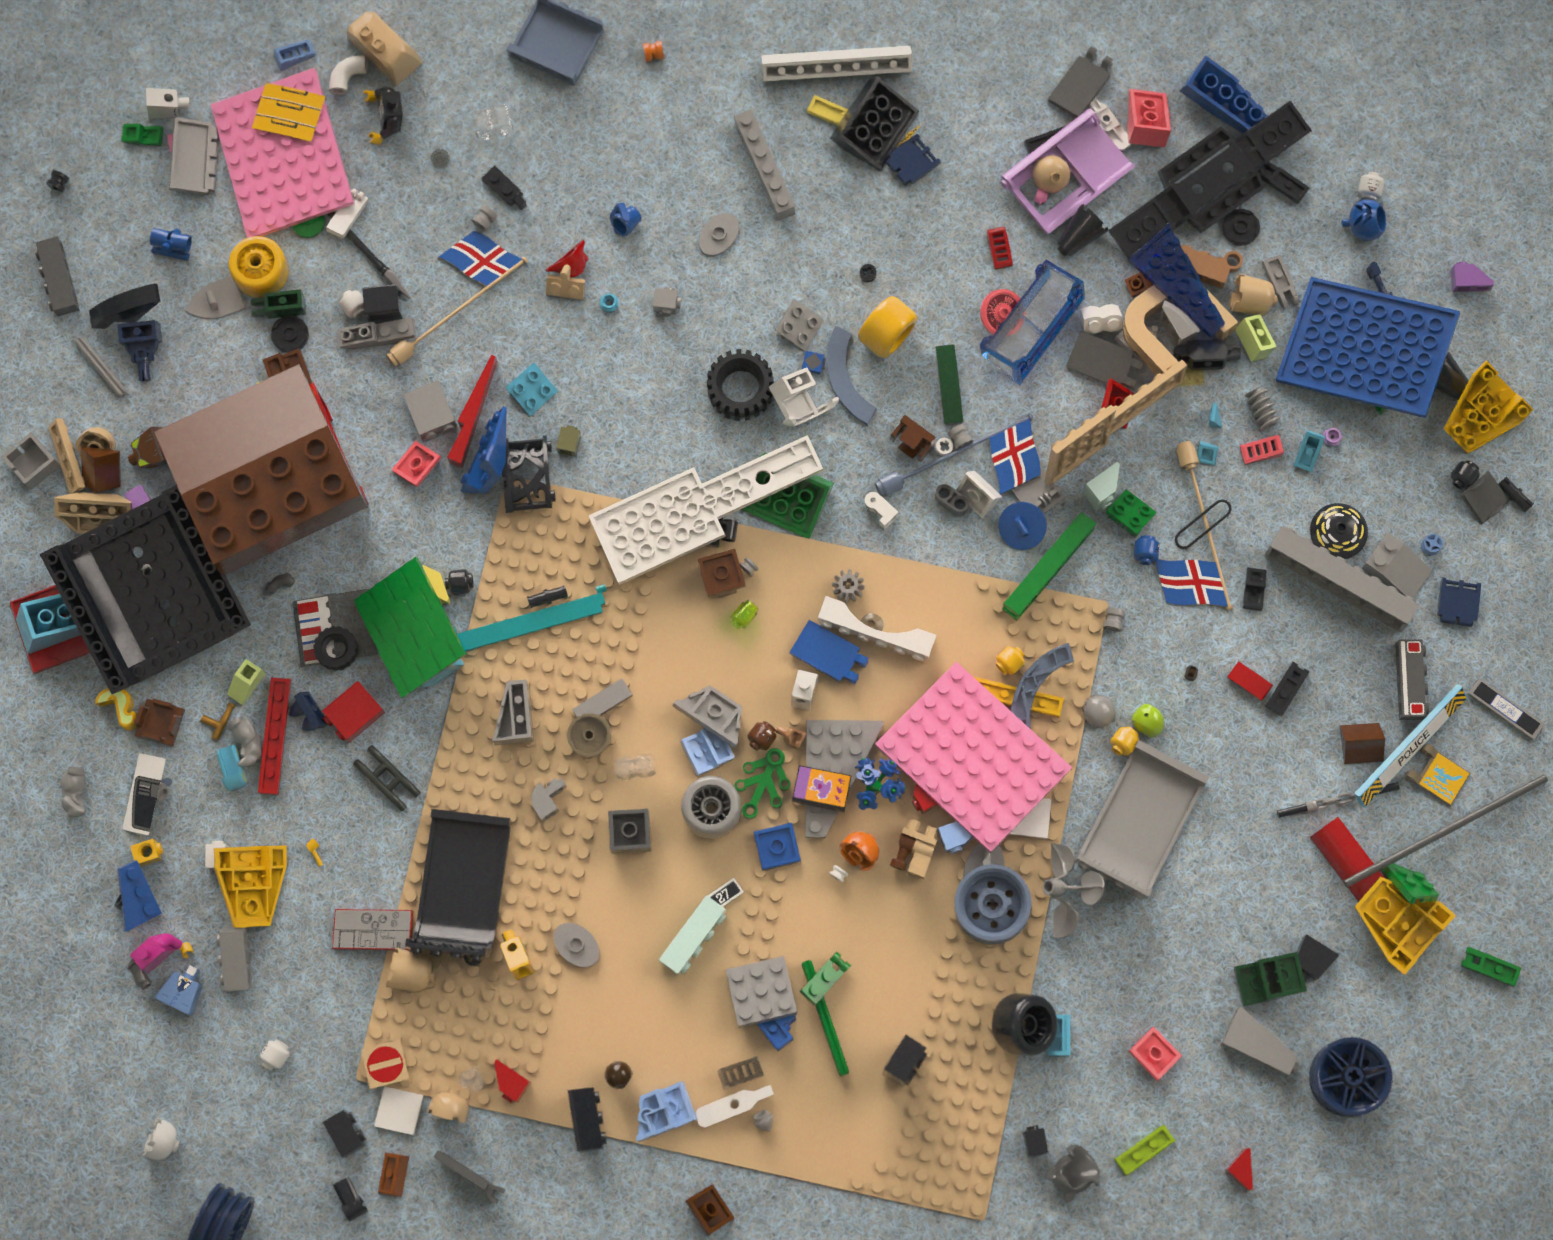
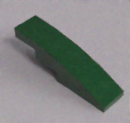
[935,344,963,424]

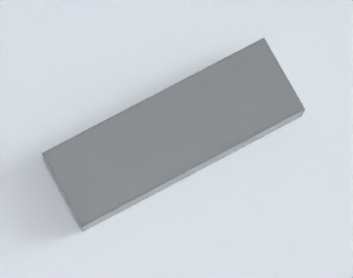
[572,679,633,717]

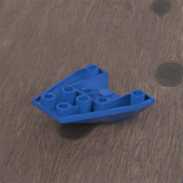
[460,406,507,493]

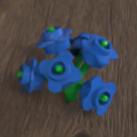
[855,757,906,810]

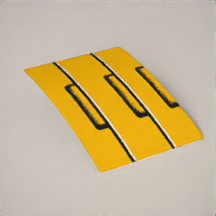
[252,83,325,142]

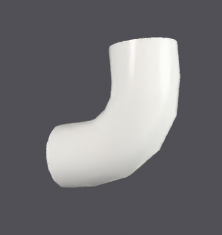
[329,55,369,95]

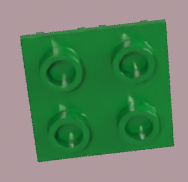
[1106,489,1157,537]

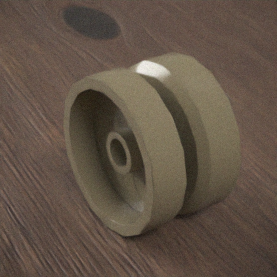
[567,713,612,757]

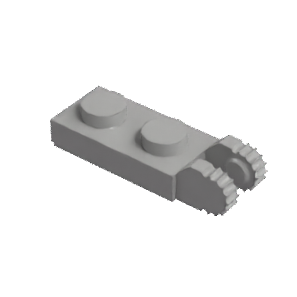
[1262,255,1299,309]

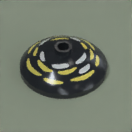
[1310,503,1368,559]

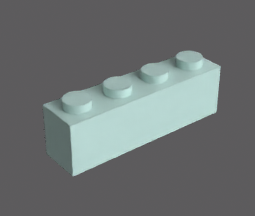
[659,895,727,976]

